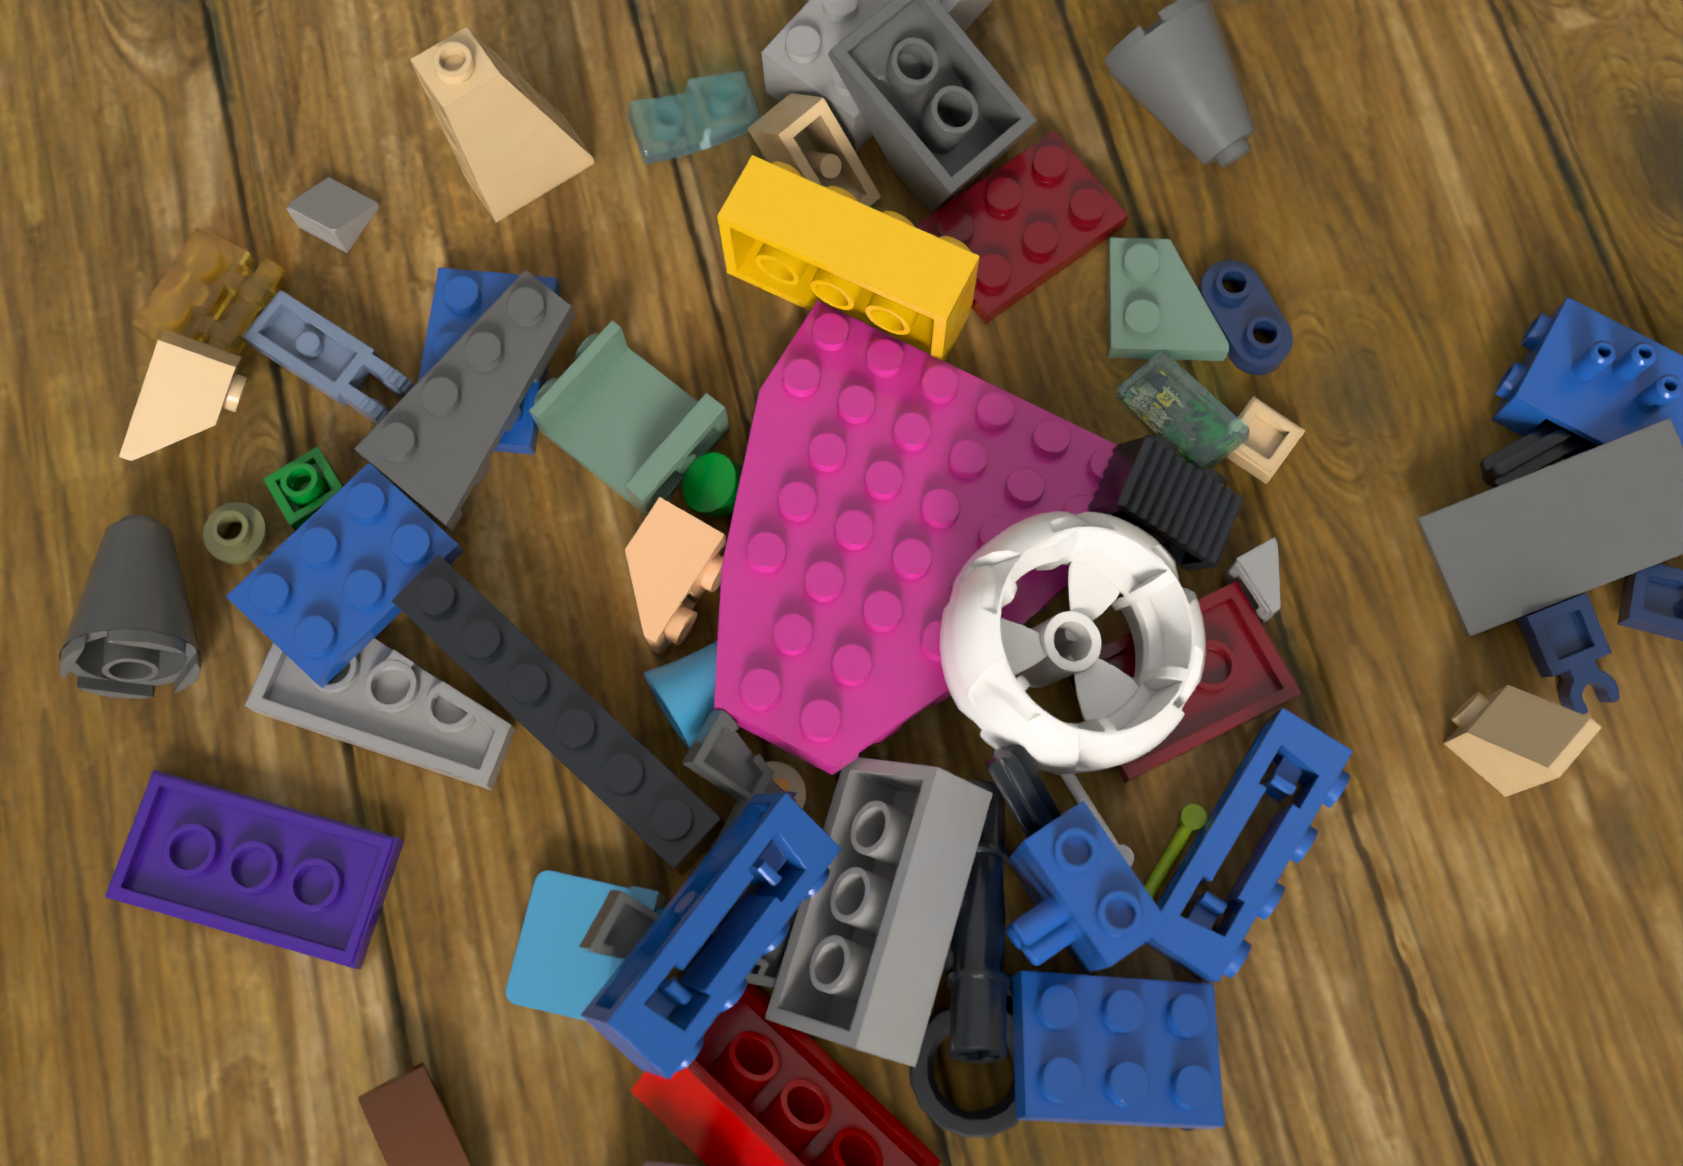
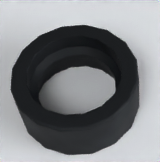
[909,1007,1020,1138]

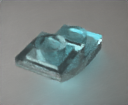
[627,71,760,164]

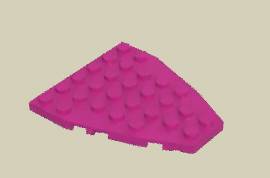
[714,300,1117,775]

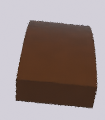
[359,1062,473,1166]

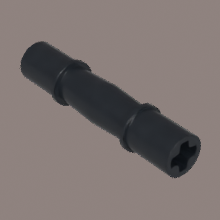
[947,780,1010,1063]

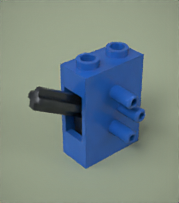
[1479,297,1683,488]
[987,744,1170,974]

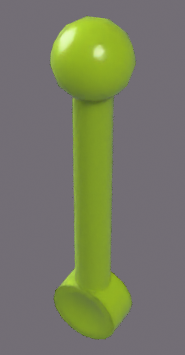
[1144,804,1207,899]

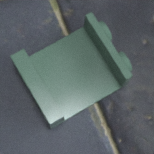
[529,321,730,516]

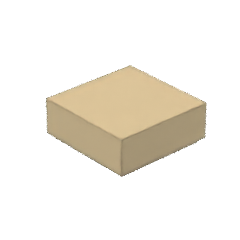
[1218,396,1305,484]

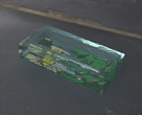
[1117,350,1250,469]

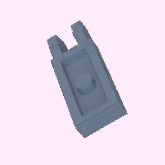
[242,290,415,424]

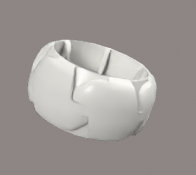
[940,511,1206,774]

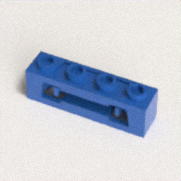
[1144,708,1353,983]
[581,793,842,1080]

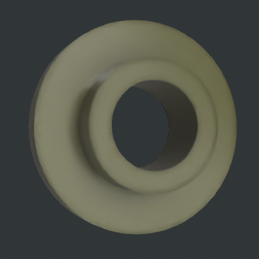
[203,502,269,564]

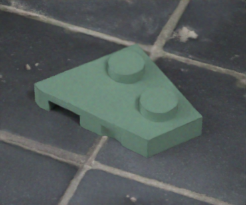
[1106,237,1229,361]

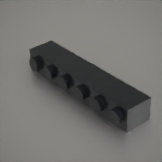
[392,555,725,876]

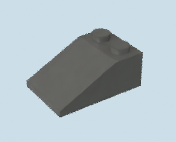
[828,0,1037,215]

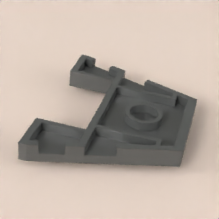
[579,710,799,988]

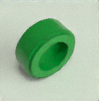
[682,452,743,518]

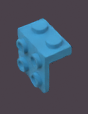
[506,870,668,1021]

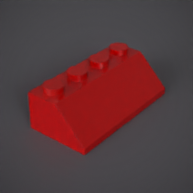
[631,983,942,1166]

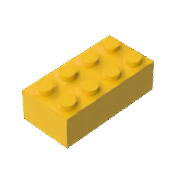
[717,155,980,361]

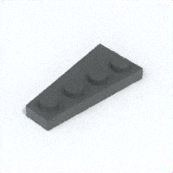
[354,270,575,533]

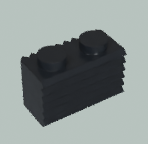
[1088,435,1244,571]

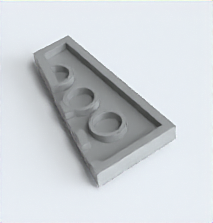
[245,638,516,791]

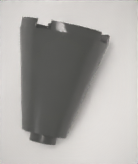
[1104,0,1256,169]
[59,515,202,699]

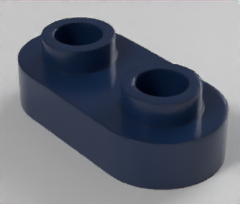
[1198,260,1293,375]

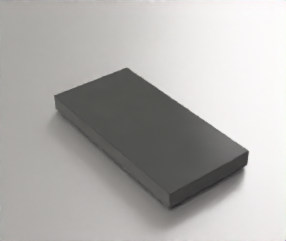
[1414,418,1683,636]

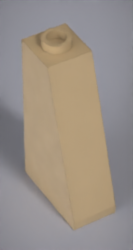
[410,27,595,223]

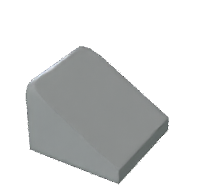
[286,177,380,253]
[1223,537,1281,625]

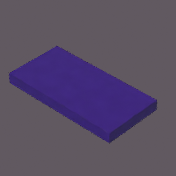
[105,770,405,969]

